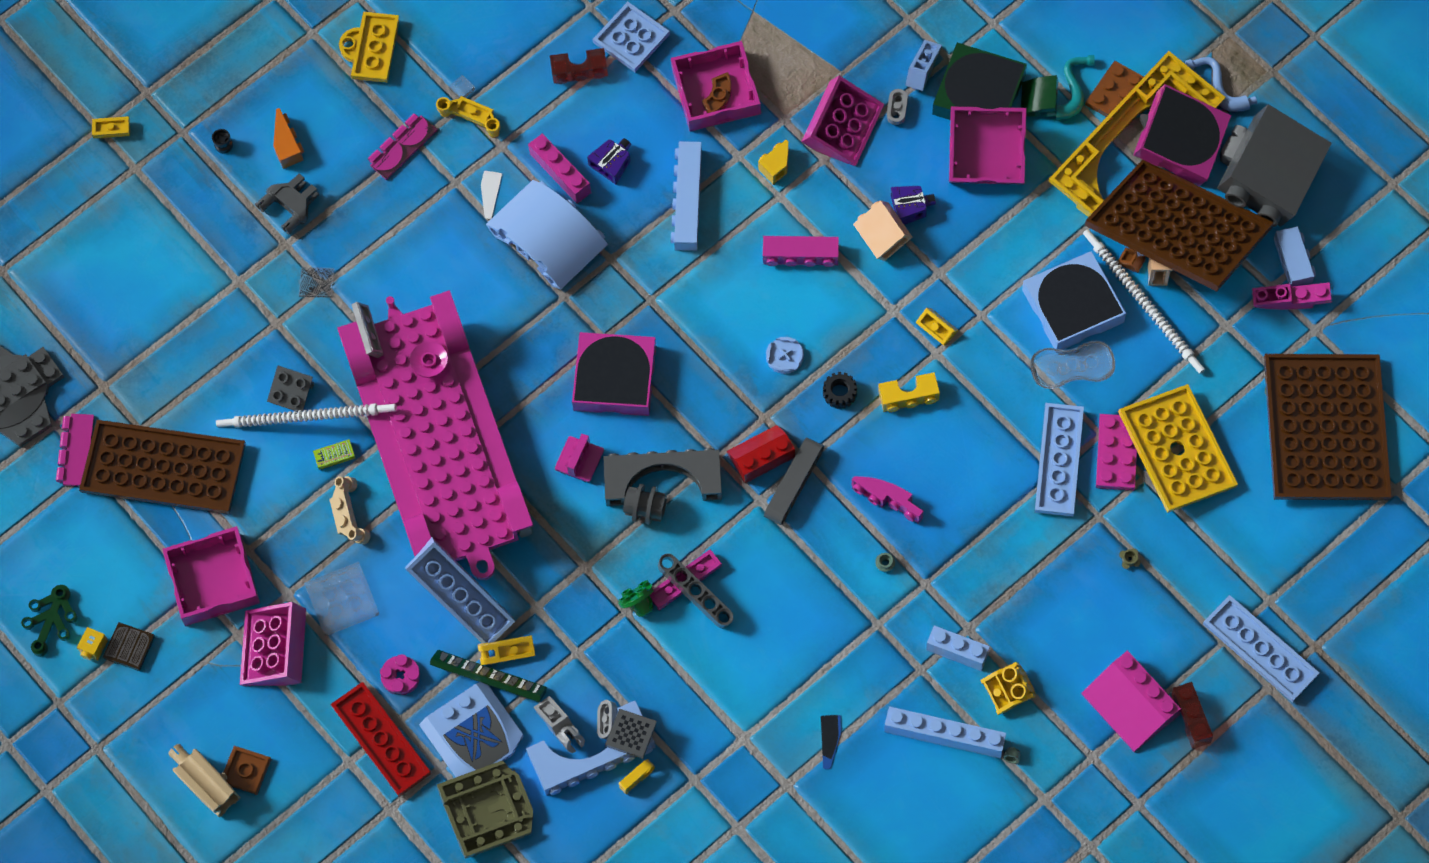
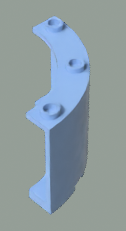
[486,180,608,289]

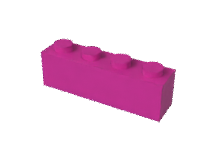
[528,133,591,204]
[763,236,839,267]

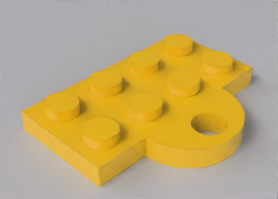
[339,12,400,83]

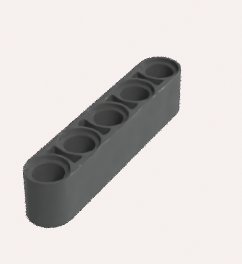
[764,437,824,525]
[658,553,733,628]

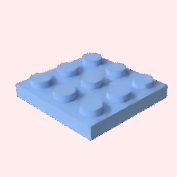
[593,1,670,72]

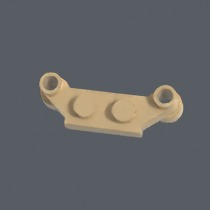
[329,476,370,545]

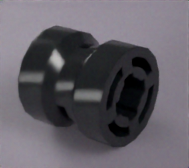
[212,129,233,153]

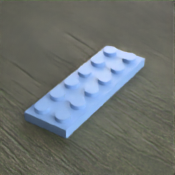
[1035,403,1084,517]
[1203,595,1319,703]

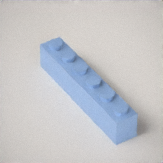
[671,141,702,251]
[884,706,1006,758]

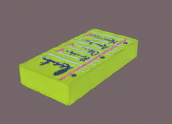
[313,439,355,470]

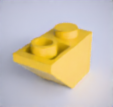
[758,140,789,184]

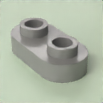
[887,89,908,125]
[597,700,617,740]

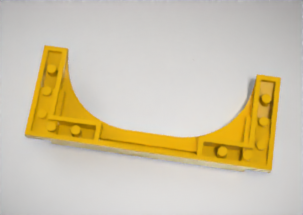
[1048,51,1226,217]

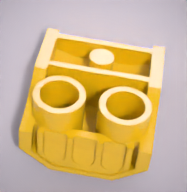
[980,662,1036,715]

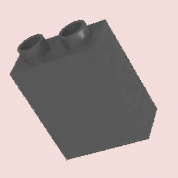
[1217,104,1332,227]

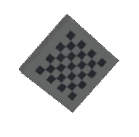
[605,708,657,759]

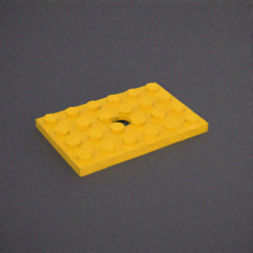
[1118,384,1238,513]

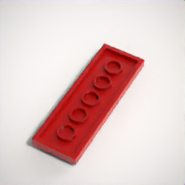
[330,682,431,797]

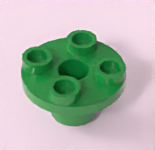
[618,580,654,617]

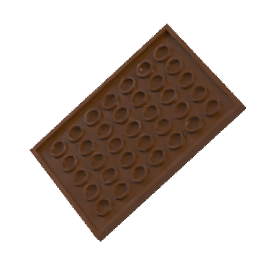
[1085,160,1273,291]
[1264,354,1392,500]

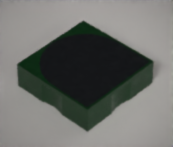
[932,43,1027,120]

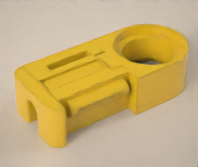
[619,759,655,795]

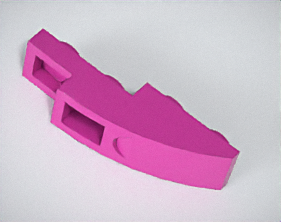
[1252,282,1332,310]
[852,476,923,524]

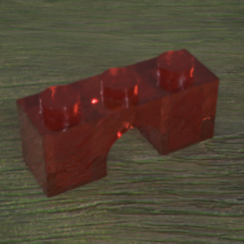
[550,48,608,84]
[1171,682,1213,749]

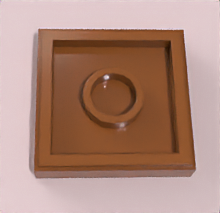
[224,746,272,795]

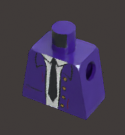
[587,138,631,185]
[890,186,936,225]

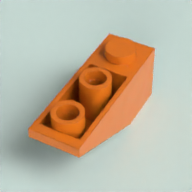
[273,108,304,169]

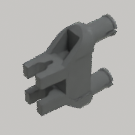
[255,174,319,235]

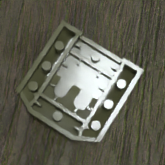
[437,760,533,859]

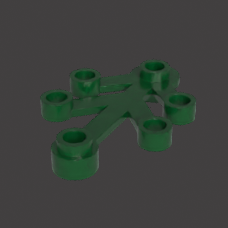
[21,585,77,657]

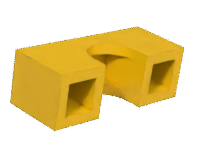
[878,372,940,412]

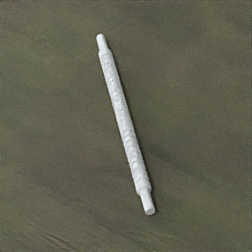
[1083,229,1205,374]
[216,403,397,428]

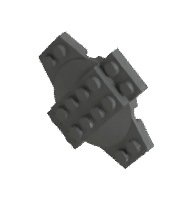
[0,346,64,447]

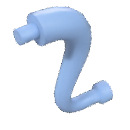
[1185,57,1257,112]

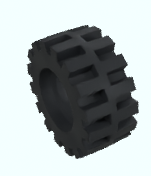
[823,372,857,409]

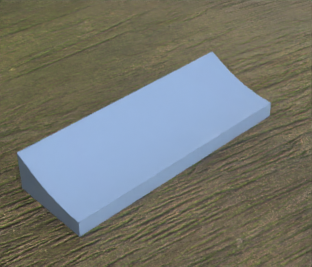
[405,537,515,643]

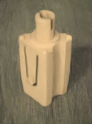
[168,744,240,818]

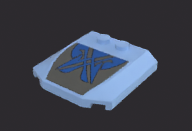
[419,682,524,778]

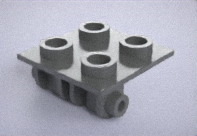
[267,365,314,412]

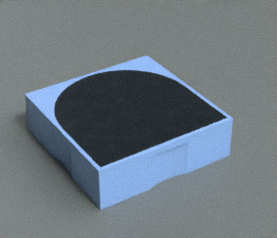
[1022,251,1126,352]

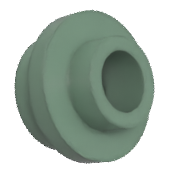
[876,553,895,572]

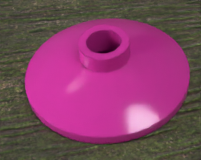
[409,342,448,378]

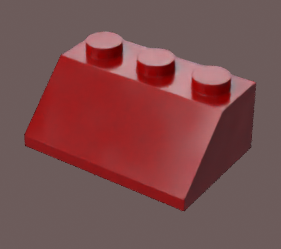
[726,425,795,483]

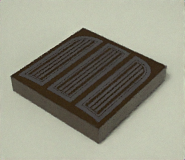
[103,622,155,671]

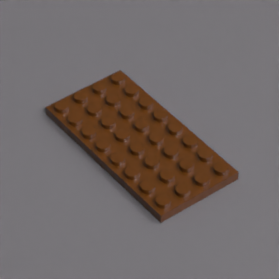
[79,420,246,514]

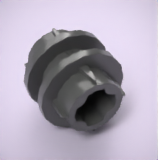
[623,484,667,525]

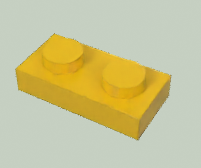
[92,116,130,139]

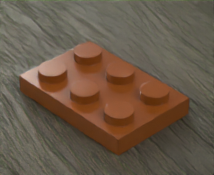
[1085,61,1143,117]

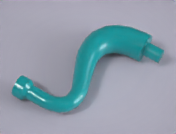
[1046,55,1095,120]

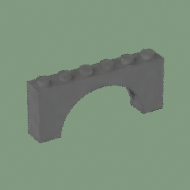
[604,448,722,506]

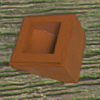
[1118,248,1145,273]

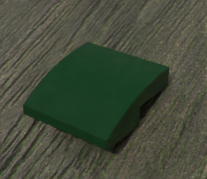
[1021,75,1058,117]

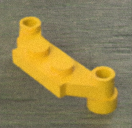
[436,96,500,138]

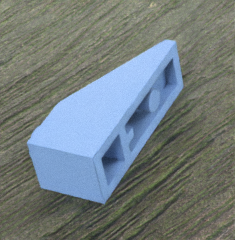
[905,40,942,91]

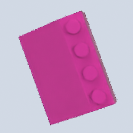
[801,75,884,166]
[240,602,306,686]
[1081,650,1181,752]

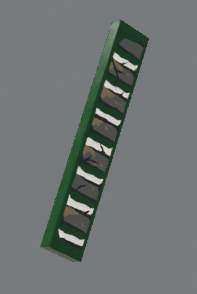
[430,650,547,702]

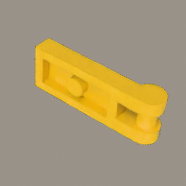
[478,635,535,665]

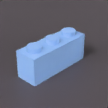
[1274,226,1316,287]
[926,626,990,671]

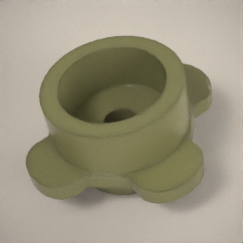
[1119,548,1141,569]

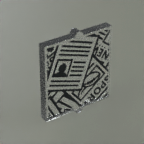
[298,267,335,298]

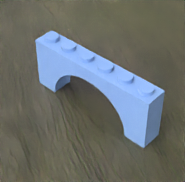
[526,701,655,796]

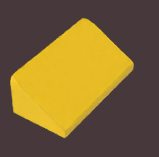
[916,308,959,346]

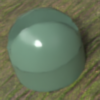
[1003,747,1020,764]

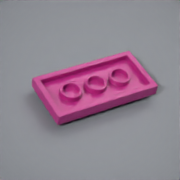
[1096,414,1137,491]

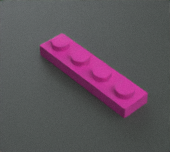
[649,549,722,611]

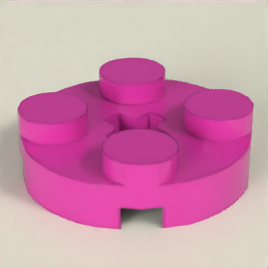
[380,654,420,695]

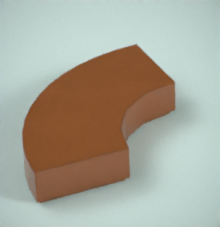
[702,72,731,113]

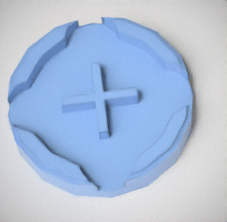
[766,337,804,374]

